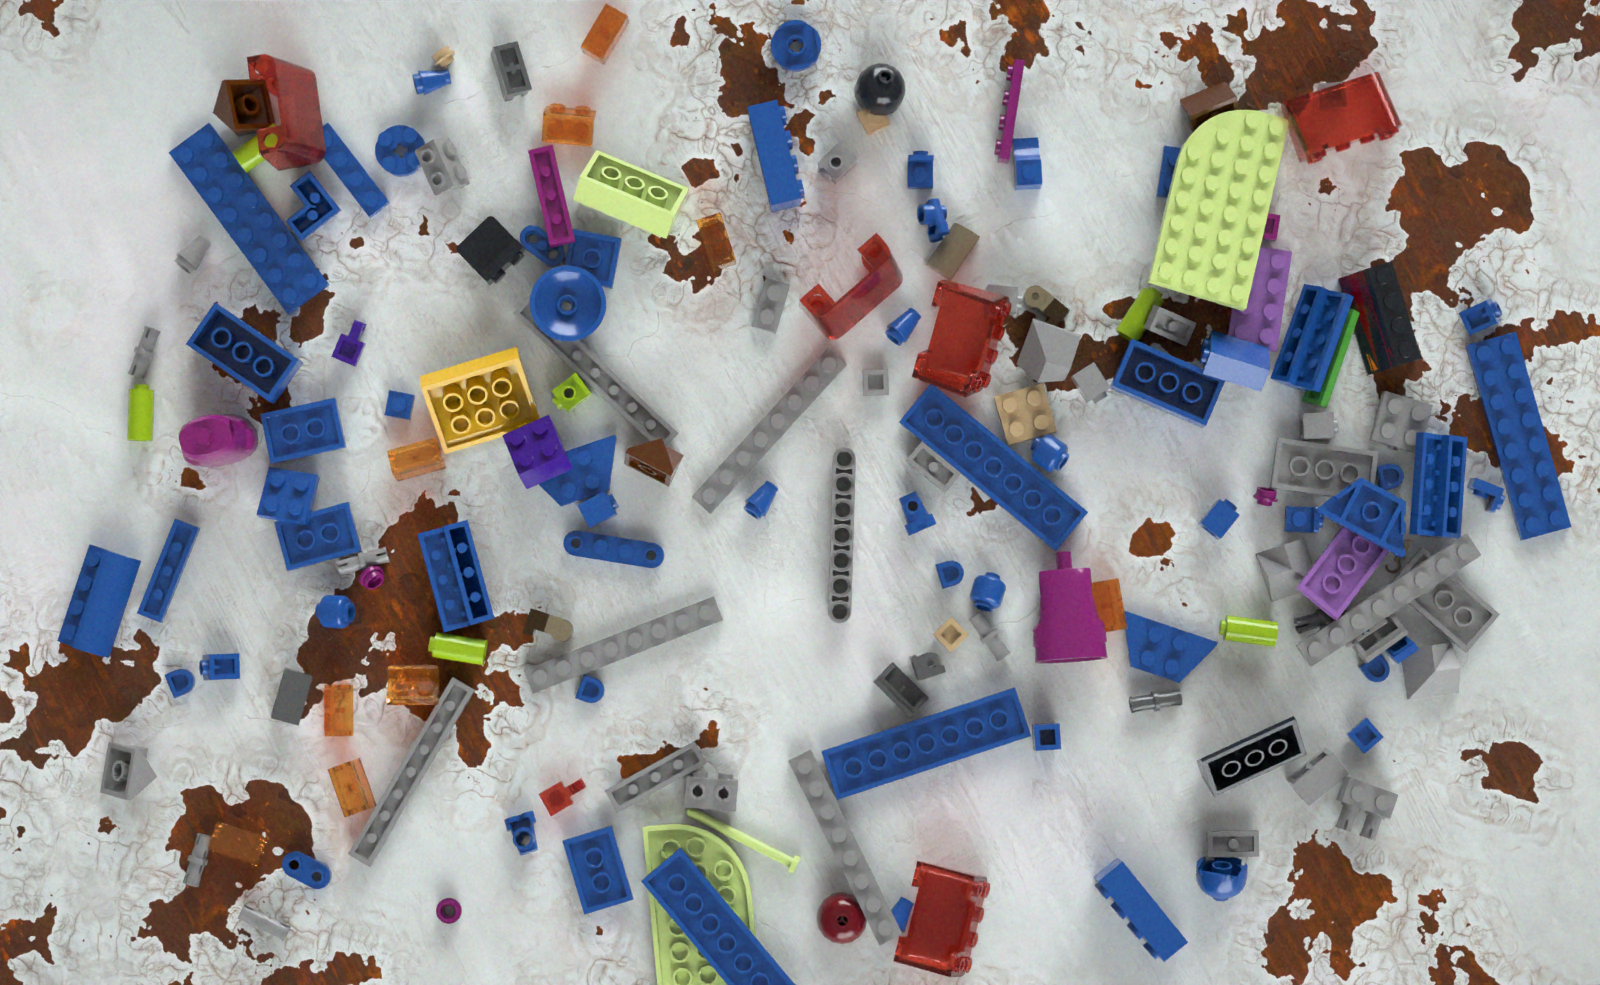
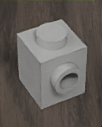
[818,142,857,184]

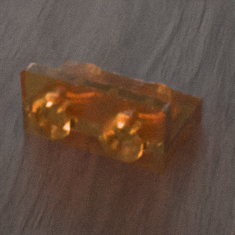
[542,103,596,147]
[386,664,441,705]

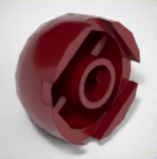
[816,892,867,944]

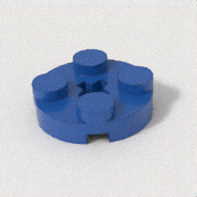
[771,20,821,72]
[375,125,425,177]

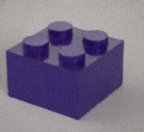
[502,415,573,489]

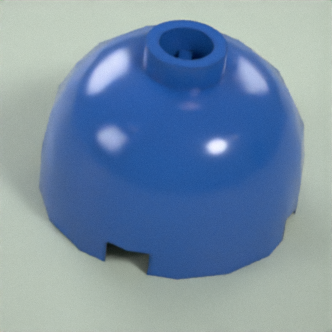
[1196,856,1248,901]

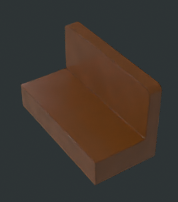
[1180,82,1240,132]

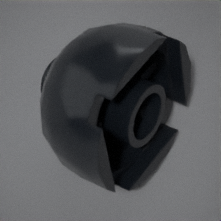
[854,63,906,116]

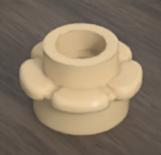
[432,46,455,68]

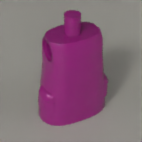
[179,414,258,467]
[1032,551,1108,664]

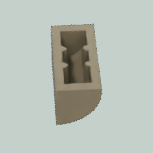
[925,223,980,281]

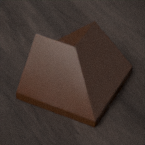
[213,79,276,137]
[624,438,684,487]

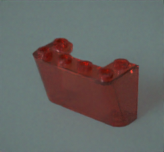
[247,54,326,171]
[1281,72,1403,165]
[799,233,903,340]
[912,280,1012,397]
[893,861,990,977]

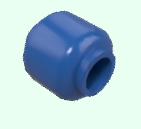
[1030,434,1069,472]
[970,572,1006,612]
[315,595,355,629]

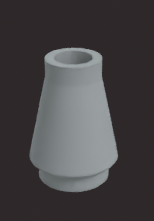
[174,235,211,274]

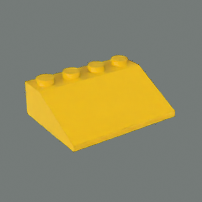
[420,347,540,454]

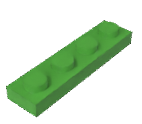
[1302,309,1360,408]

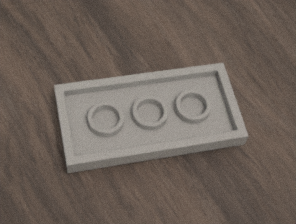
[1270,437,1379,497]
[1390,547,1500,653]

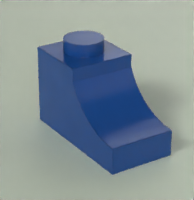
[1012,137,1042,190]

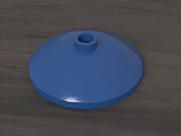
[530,265,606,342]

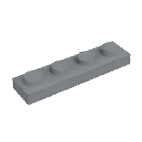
[605,741,707,813]

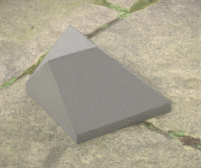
[1017,318,1081,382]
[1255,538,1313,602]
[1402,642,1461,700]
[100,742,157,800]

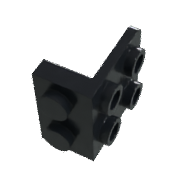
[457,216,526,285]

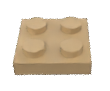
[993,383,1057,446]

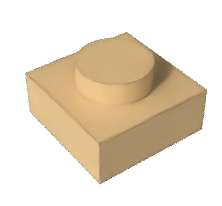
[856,108,890,136]
[933,617,969,653]

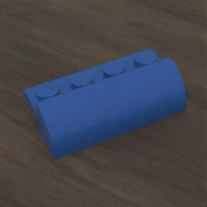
[1270,284,1354,392]
[1409,432,1467,539]
[417,520,494,633]
[57,544,141,658]

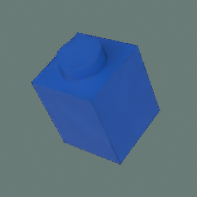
[577,491,619,529]
[1198,499,1240,540]
[1032,723,1061,751]

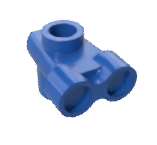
[917,198,950,243]
[899,491,937,536]
[504,811,538,855]

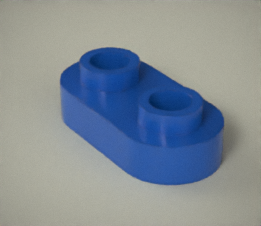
[520,225,566,267]
[282,851,332,889]

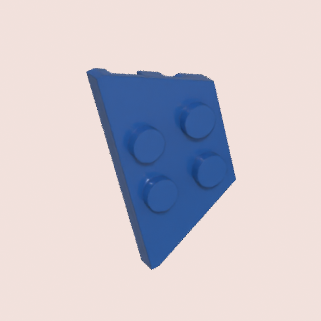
[539,435,617,507]
[1315,477,1406,558]
[1123,611,1218,683]

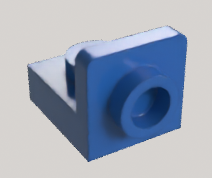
[907,151,934,189]
[1459,298,1502,336]
[1467,478,1505,513]
[1284,506,1324,533]
[199,653,240,680]

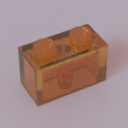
[580,3,629,65]
[696,212,737,272]

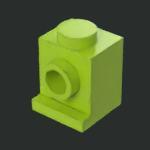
[551,372,592,412]

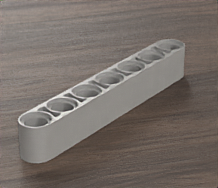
[828,447,856,623]

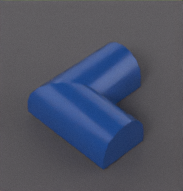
[285,170,341,242]

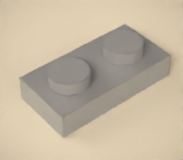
[752,278,790,334]
[1144,305,1196,346]
[906,441,961,493]
[1206,830,1259,857]

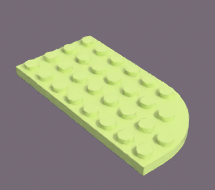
[1148,110,1290,311]
[642,824,756,985]

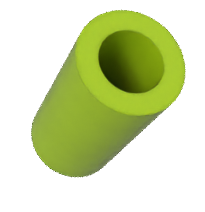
[232,123,290,173]
[1115,286,1164,341]
[127,384,155,442]
[1219,615,1278,647]
[428,632,488,665]

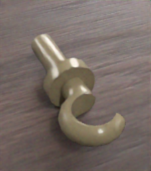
[1385,538,1413,573]

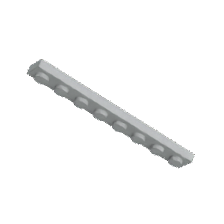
[513,295,678,446]
[692,347,847,514]
[1296,534,1481,667]
[524,596,723,694]
[348,677,475,867]
[788,749,902,946]

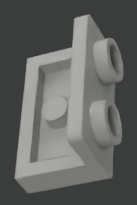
[415,138,470,196]

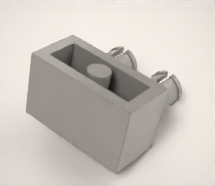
[684,771,738,812]
[1335,776,1398,841]

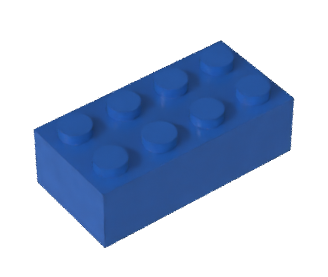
[747,100,805,213]
[186,303,304,404]
[1110,339,1225,428]
[1094,858,1188,962]

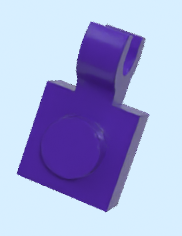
[331,320,367,367]

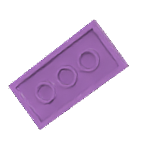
[1227,247,1292,352]
[1295,527,1389,620]

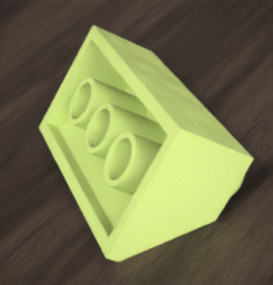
[573,150,689,239]

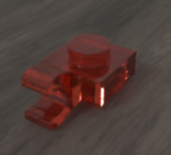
[539,778,586,816]

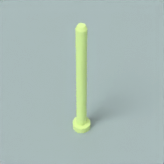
[686,808,801,874]

